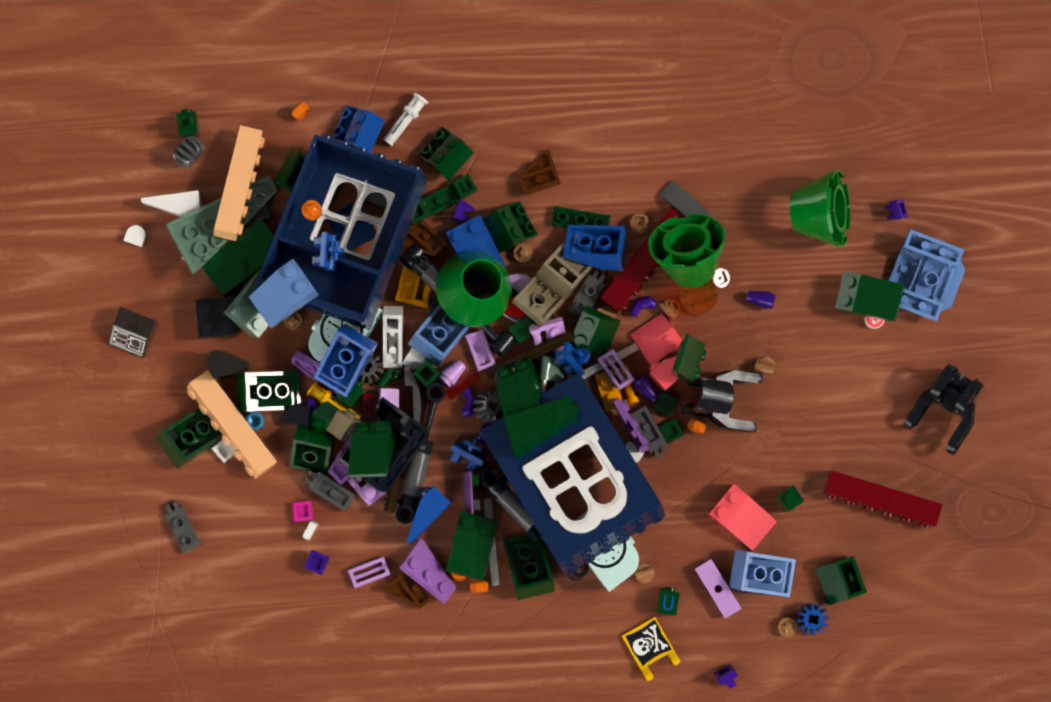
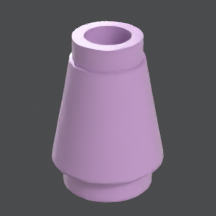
[438,360,466,388]

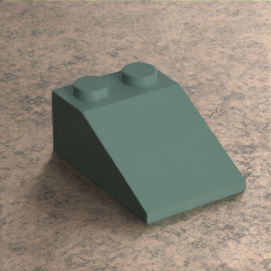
[224,269,268,338]

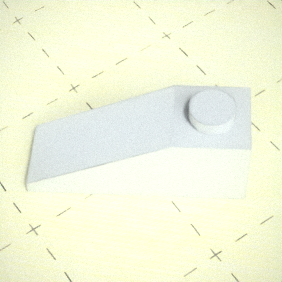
[141,190,202,217]
[383,306,403,368]

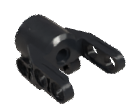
[903,364,984,455]
[681,370,763,432]

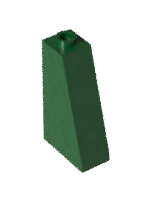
[503,395,580,458]

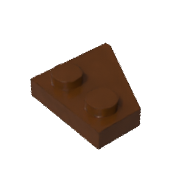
[518,149,561,196]
[402,220,447,257]
[383,573,435,609]

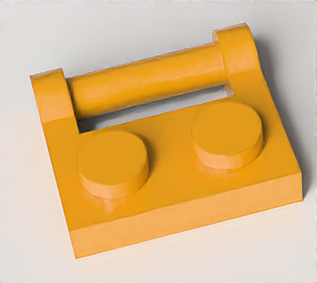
[395,266,431,309]
[595,365,639,412]

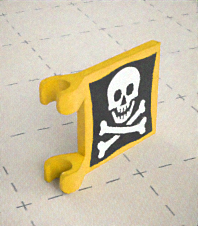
[622,617,680,681]

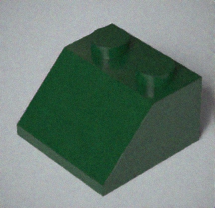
[570,305,621,355]
[289,425,335,475]

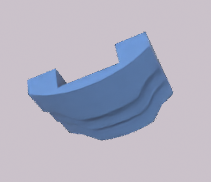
[888,229,965,321]

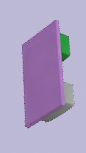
[463,471,480,514]

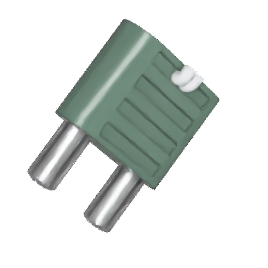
[539,356,565,393]

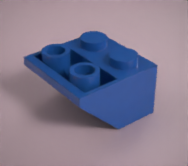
[332,105,385,153]
[327,202,376,250]

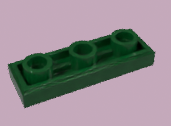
[551,206,611,228]

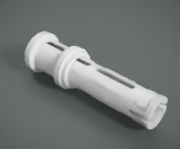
[383,92,428,146]

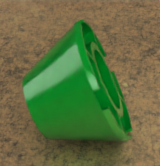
[790,170,851,247]
[648,214,726,288]
[436,251,512,327]

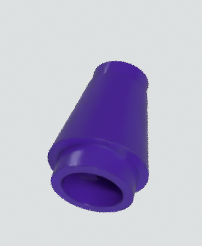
[746,291,775,310]
[632,374,659,403]

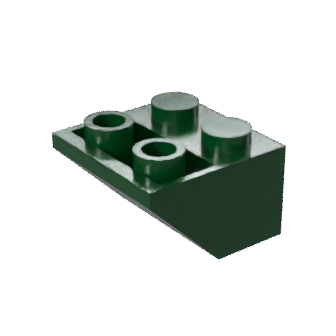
[417,127,474,181]
[482,201,538,253]
[815,556,867,605]

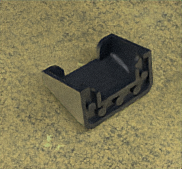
[337,397,428,492]

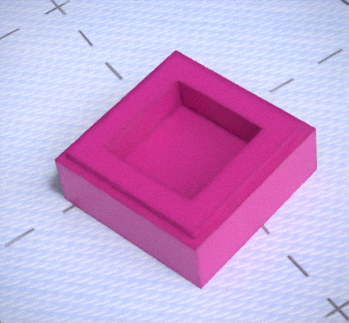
[292,501,313,522]

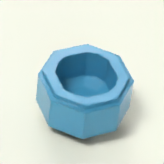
[246,412,265,430]

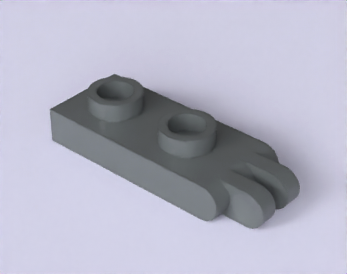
[567,269,607,318]
[630,406,668,458]
[304,471,356,511]
[165,500,201,553]

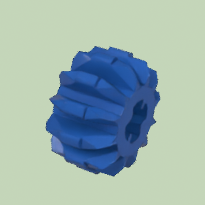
[796,603,829,636]

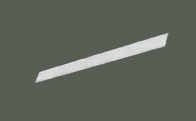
[561,343,639,383]
[484,499,499,586]

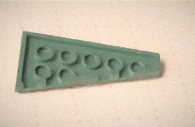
[166,175,278,275]

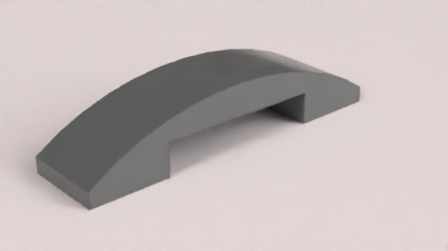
[659,181,728,235]
[405,367,422,423]

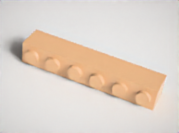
[214,125,265,241]
[187,370,277,479]

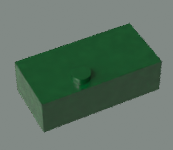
[202,219,274,297]

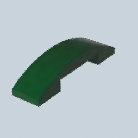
[411,174,478,225]

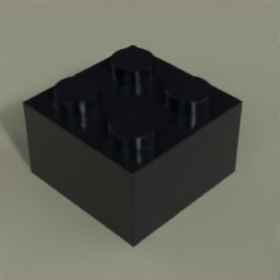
[195,296,239,340]

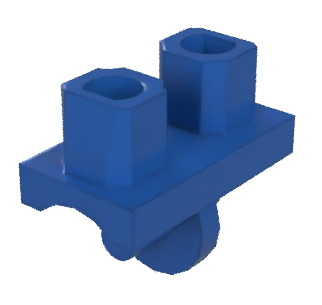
[312,232,344,271]
[556,341,590,376]
[450,438,487,472]

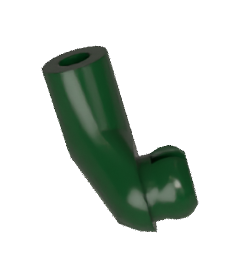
[376,368,404,388]

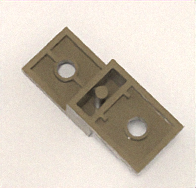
[512,240,593,327]

